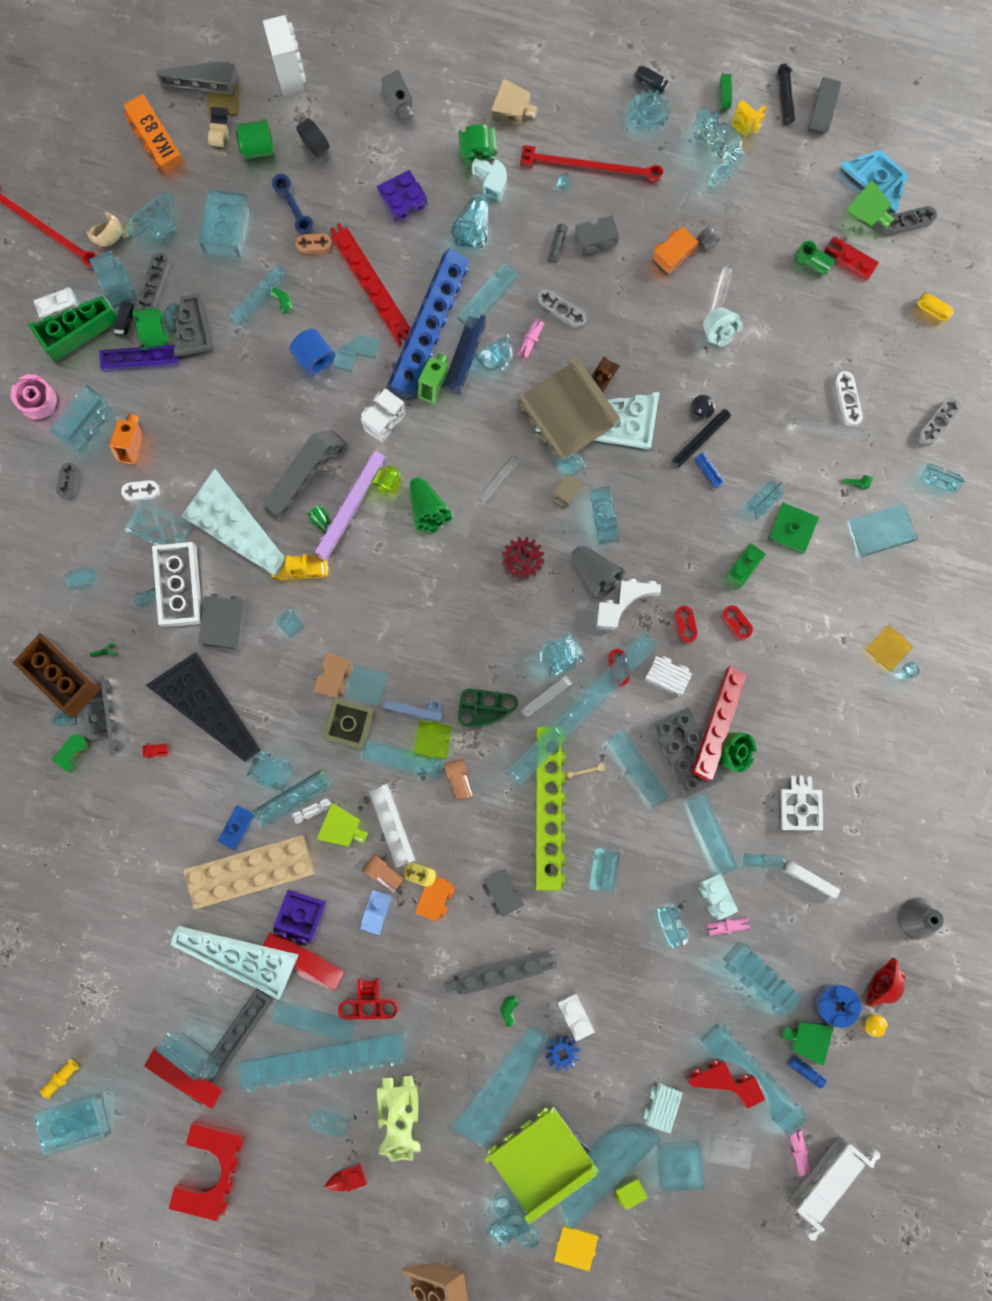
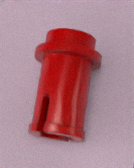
[142,743,168,759]

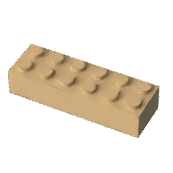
[183,835,316,910]

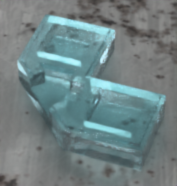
[333,335,380,373]

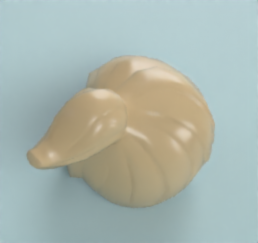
[87,212,136,247]

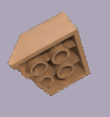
[402,1263,468,1301]

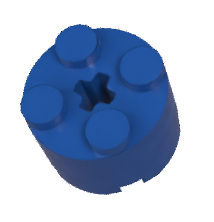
[815,984,862,1028]

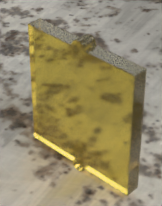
[207,83,240,115]
[866,625,913,672]

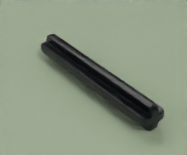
[672,409,731,467]

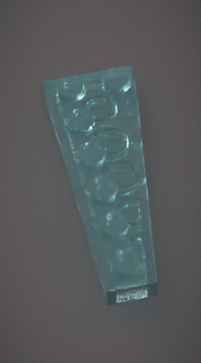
[453,1026,549,1149]

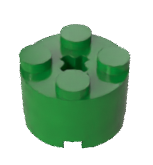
[458,124,498,164]
[132,307,168,350]

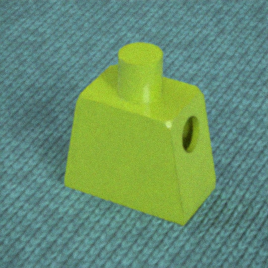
[317,803,369,847]

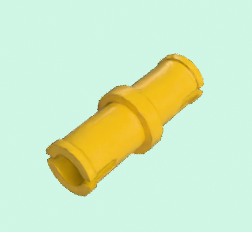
[39,1059,79,1099]

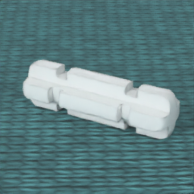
[292,798,331,824]

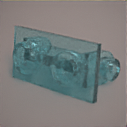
[920,463,965,494]
[746,480,784,520]
[658,903,688,948]

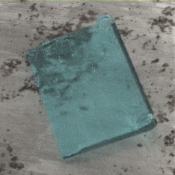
[848,504,918,557]

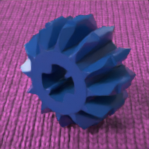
[545,1035,580,1072]

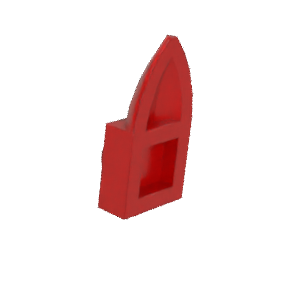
[324,1163,367,1192]

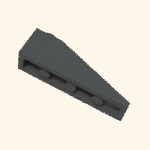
[157,61,238,95]

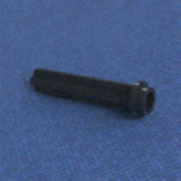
[777,63,795,124]

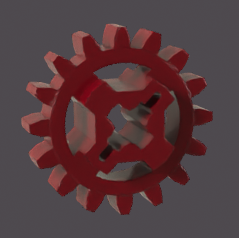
[502,536,545,580]

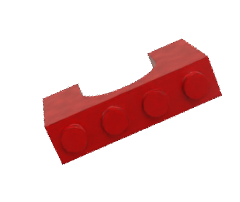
[168,1120,244,1221]

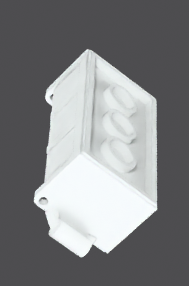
[788,1136,881,1241]

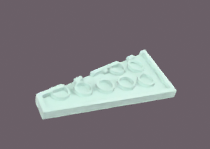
[535,392,659,450]
[181,469,286,577]
[170,926,298,1000]

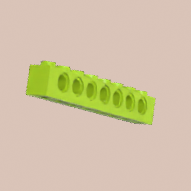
[536,727,565,891]

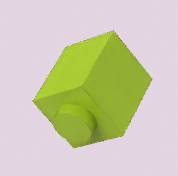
[613,1175,648,1210]

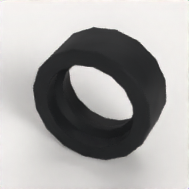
[296,118,330,157]

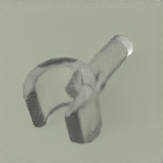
[861,1003,889,1015]

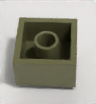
[323,699,375,750]

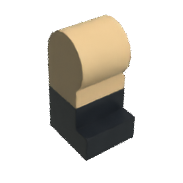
[208,107,231,147]

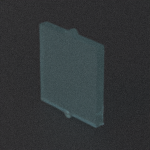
[345,665,388,706]

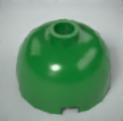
[719,732,756,772]

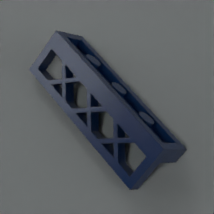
[443,315,486,394]

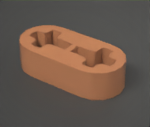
[295,233,332,255]

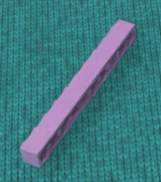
[314,451,386,561]

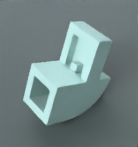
[472,158,507,201]

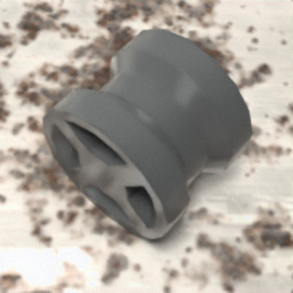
[697,226,721,251]

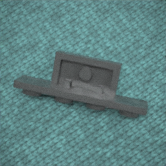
[83,675,118,757]

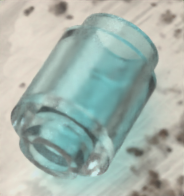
[65,566,97,590]

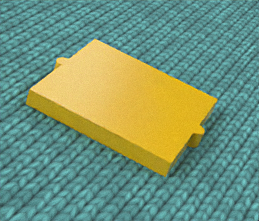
[554,1225,598,1271]

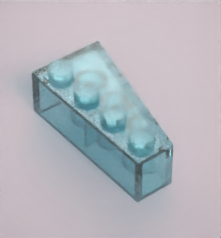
[722,941,804,1018]

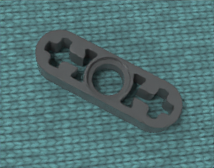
[881,206,937,235]

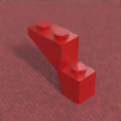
[685,1059,766,1109]

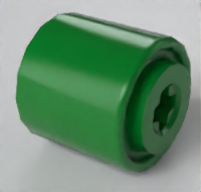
[236,119,275,160]

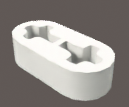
[121,480,160,502]

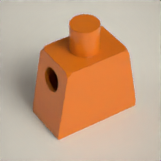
[109,414,142,465]

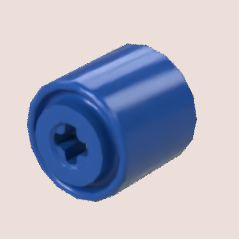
[289,329,335,375]

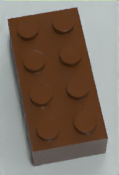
[12,633,102,718]

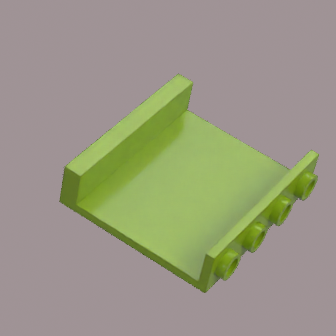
[484,1106,598,1224]

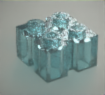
[89,251,135,308]

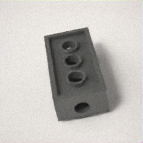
[650,707,724,798]

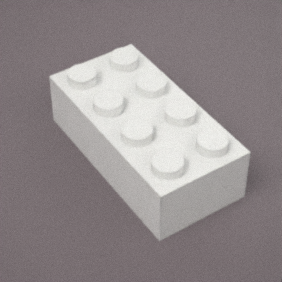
[263,15,306,97]
[152,542,202,628]

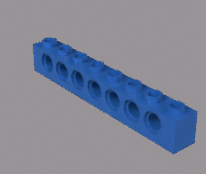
[386,248,469,400]

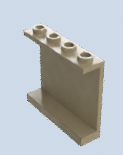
[517,355,620,462]

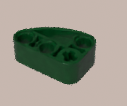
[458,689,518,729]

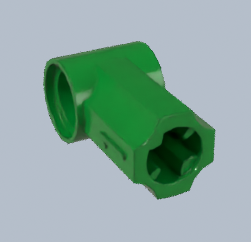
[795,241,835,275]

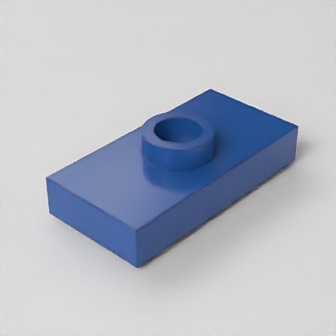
[217,805,255,851]

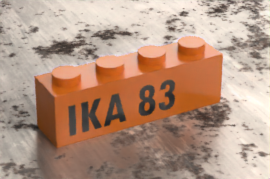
[123,94,184,174]

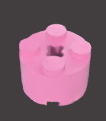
[11,374,57,419]

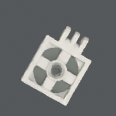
[780,776,823,831]

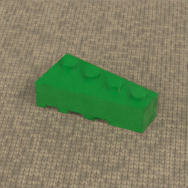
[27,296,117,363]

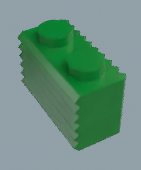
[725,543,766,589]

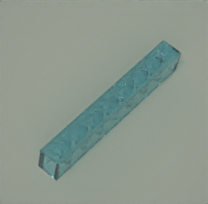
[237,1032,407,1092]

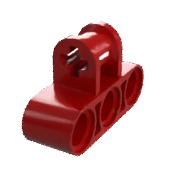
[338,978,399,1020]

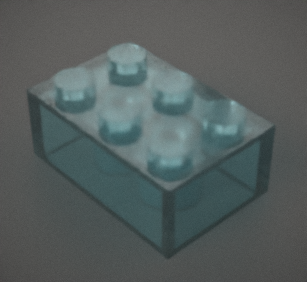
[199,189,250,258]
[49,384,114,455]
[33,1092,111,1157]

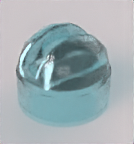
[557,172,572,189]
[901,662,920,679]

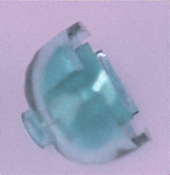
[475,335,514,371]

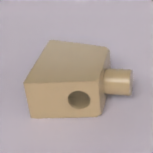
[491,79,538,125]

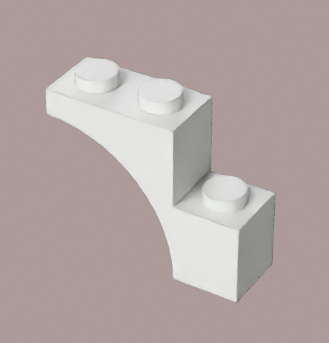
[596,579,661,631]

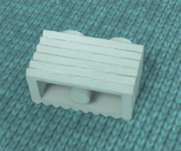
[643,1082,683,1133]

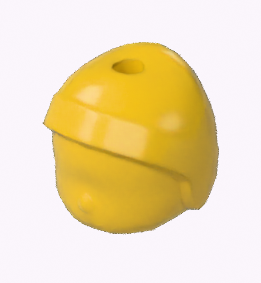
[864,1014,888,1037]

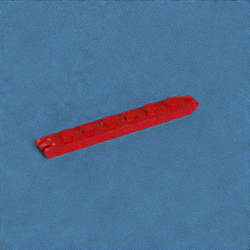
[330,223,411,346]

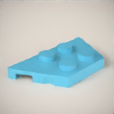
[840,150,908,214]

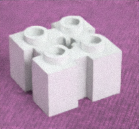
[361,388,406,444]

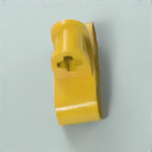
[271,554,328,580]

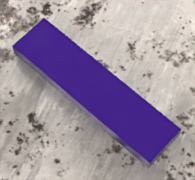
[99,345,179,371]

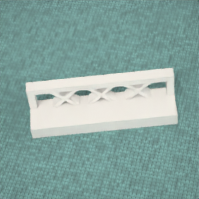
[369,784,416,868]

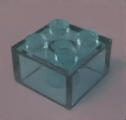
[657,1141,705,1192]

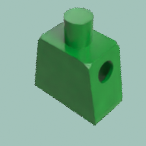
[781,1021,834,1066]

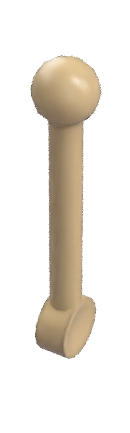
[565,763,605,779]

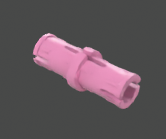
[517,318,545,358]
[707,917,750,936]
[789,1130,812,1176]

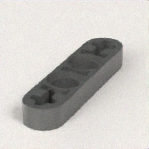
[133,252,171,318]

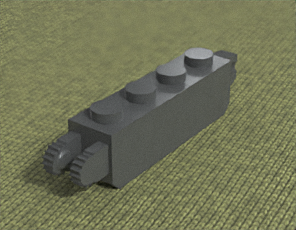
[444,950,558,995]

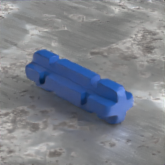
[695,452,724,488]
[789,1056,827,1089]

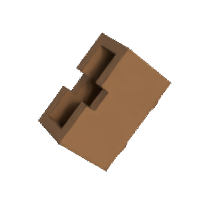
[313,652,352,700]

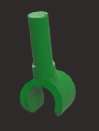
[844,475,873,489]
[90,643,118,657]

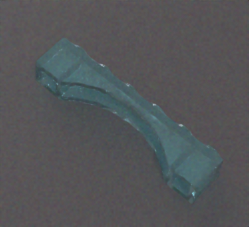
[699,1024,807,1138]

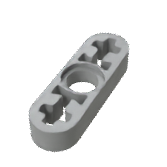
[537,289,587,330]
[918,397,961,446]
[521,676,573,718]

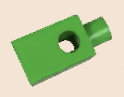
[846,181,894,228]
[418,354,448,404]

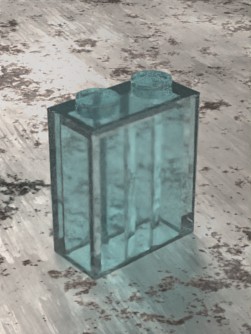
[156,1032,221,1080]

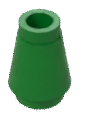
[307,505,332,534]

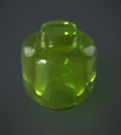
[374,465,403,496]

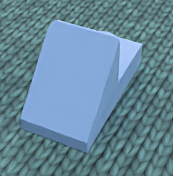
[360,890,392,935]

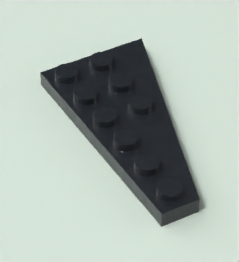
[145,652,262,762]

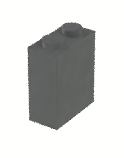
[198,594,247,650]

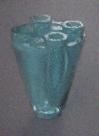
[451,193,488,248]

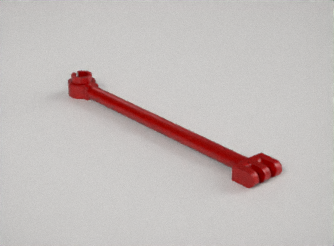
[520,145,663,182]
[0,187,99,268]

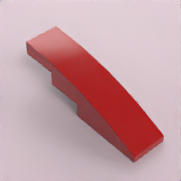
[262,932,344,992]
[144,1047,224,1109]

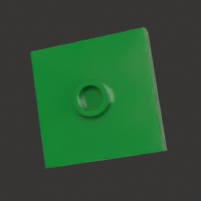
[768,502,819,554]

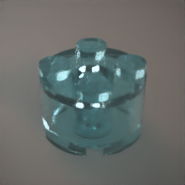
[540,633,586,676]
[246,750,293,792]

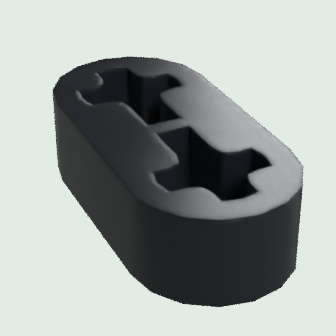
[634,66,669,94]
[114,301,134,338]

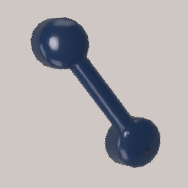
[272,174,315,235]

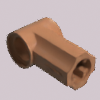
[444,758,473,801]
[362,854,405,893]

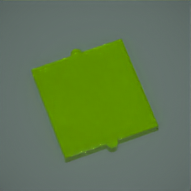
[414,721,451,760]

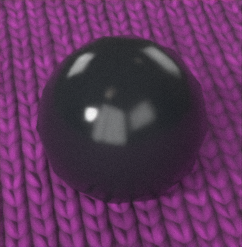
[691,394,715,419]

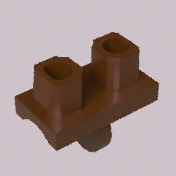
[591,357,620,394]

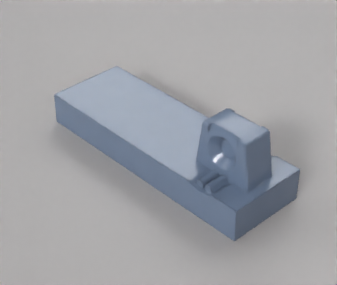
[382,700,443,723]

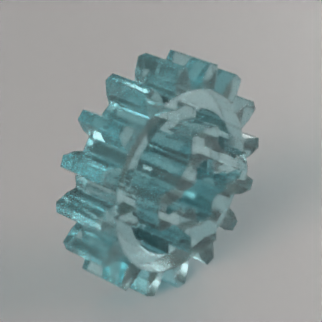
[629,89,671,131]

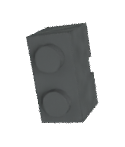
[575,215,619,254]
[482,869,524,917]

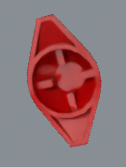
[865,957,906,1007]

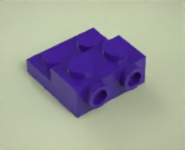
[376,169,428,221]
[273,890,326,946]

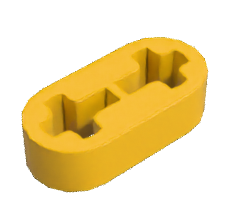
[917,293,954,321]

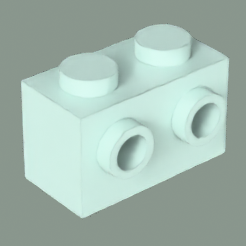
[699,873,738,920]

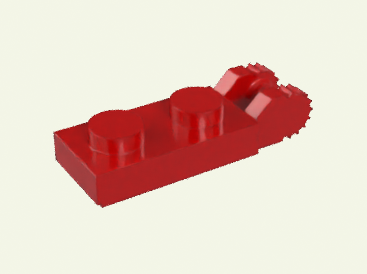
[824,236,879,280]

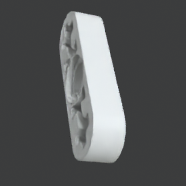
[835,371,863,427]
[784,861,841,900]

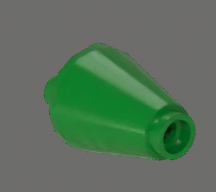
[409,477,453,534]

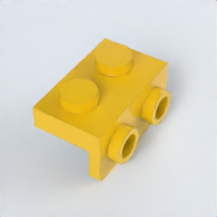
[731,99,767,138]

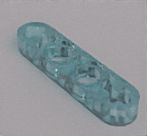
[230,265,287,326]

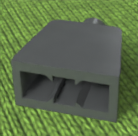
[381,69,414,121]

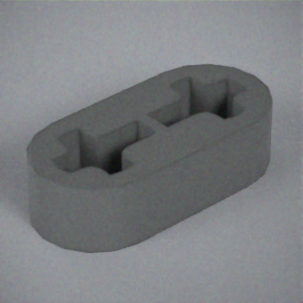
[56,462,80,501]

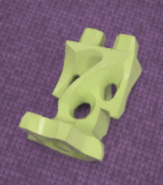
[377,1076,421,1161]

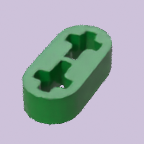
[720,74,732,109]

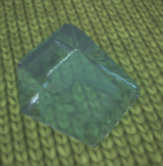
[275,608,304,638]
[51,710,77,726]

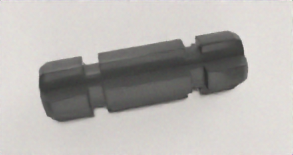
[548,223,568,261]

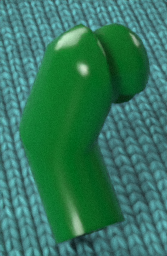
[270,287,292,313]
[500,996,519,1028]

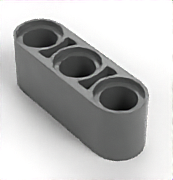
[809,77,841,132]

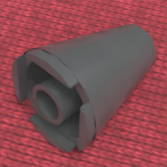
[571,545,625,599]
[899,898,944,939]

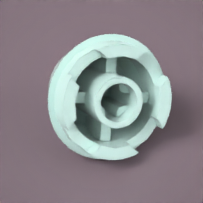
[703,307,742,347]

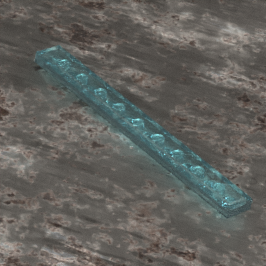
[505,632,658,786]

